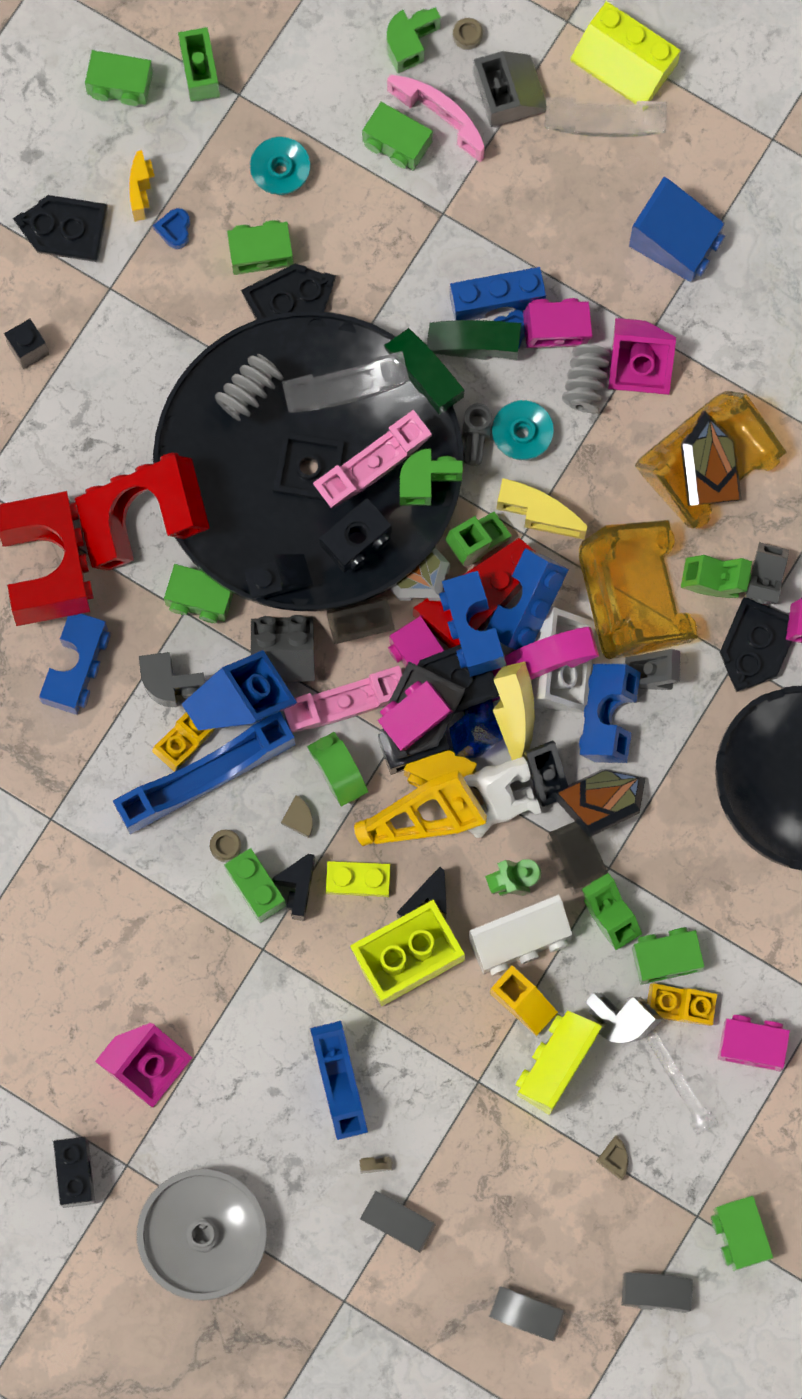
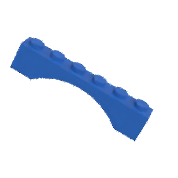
[113,712,296,834]

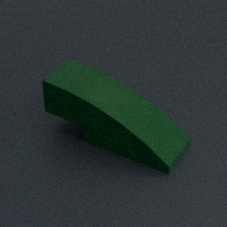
[427,320,521,360]
[384,328,465,415]

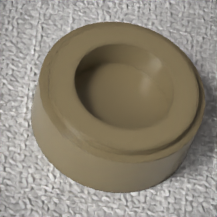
[453,18,483,50]
[210,829,241,862]

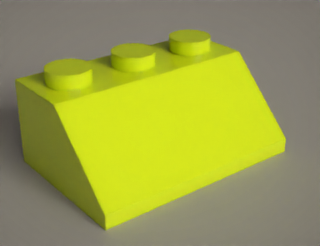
[570,1,681,110]
[350,899,465,1007]
[515,1010,602,1115]

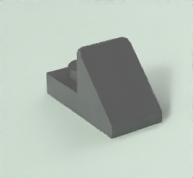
[625,649,680,690]

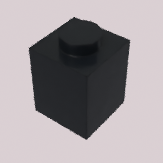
[4,318,49,370]

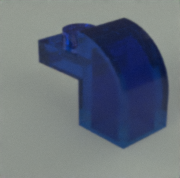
[449,700,503,758]

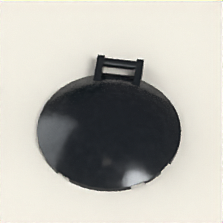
[715,686,802,870]

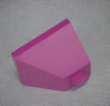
[608,318,676,395]
[95,1023,192,1108]

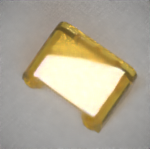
[635,391,787,529]
[579,520,698,659]

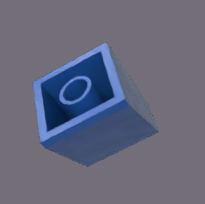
[629,177,725,282]
[182,650,297,730]

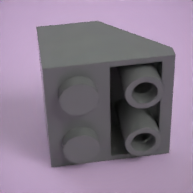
[473,51,548,127]
[250,615,315,682]

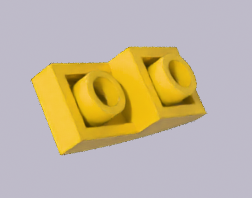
[129,150,155,222]
[152,712,216,772]
[647,983,717,1026]

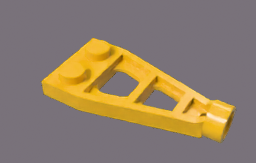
[354,770,487,846]

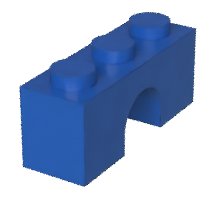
[449,267,546,320]
[486,548,569,650]
[439,571,506,677]
[39,614,111,715]
[579,664,641,763]

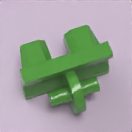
[485,859,541,896]

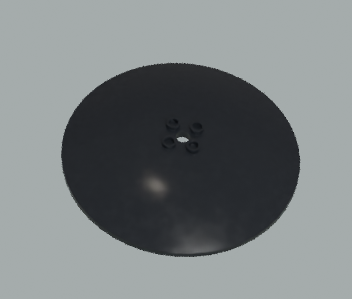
[153,311,463,612]

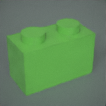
[178,27,220,102]
[85,50,153,106]
[362,102,433,171]
[227,220,293,275]
[164,564,234,624]
[224,848,286,923]
[632,927,705,985]
[711,1196,773,1271]

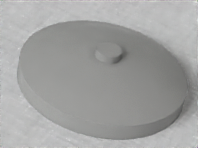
[137,1169,267,1301]

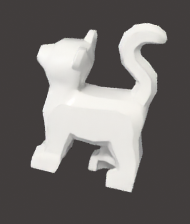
[436,757,541,838]

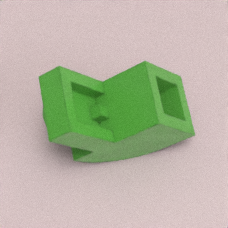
[387,7,441,73]
[400,449,463,505]
[445,511,512,567]
[681,555,752,598]
[307,732,368,807]
[582,873,642,950]

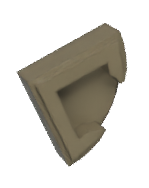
[281,795,313,838]
[596,1135,628,1181]
[359,1157,393,1174]

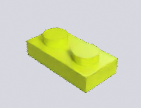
[326,861,390,897]

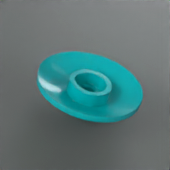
[250,137,310,195]
[492,400,554,460]

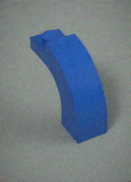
[310,1021,368,1140]

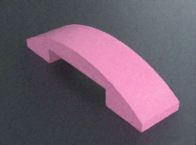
[387,75,485,162]
[313,409,432,509]
[283,666,402,732]

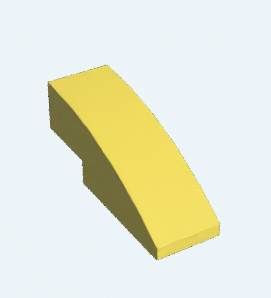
[497,478,587,540]
[493,662,535,760]

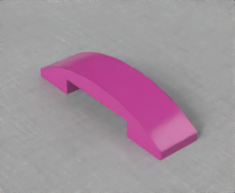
[488,626,599,703]

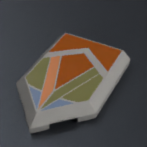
[390,548,450,601]

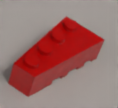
[413,538,536,648]

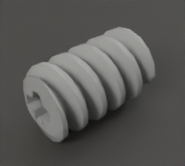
[562,344,612,413]
[215,354,283,421]

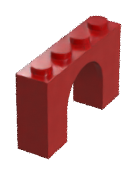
[75,453,210,571]
[0,491,94,626]

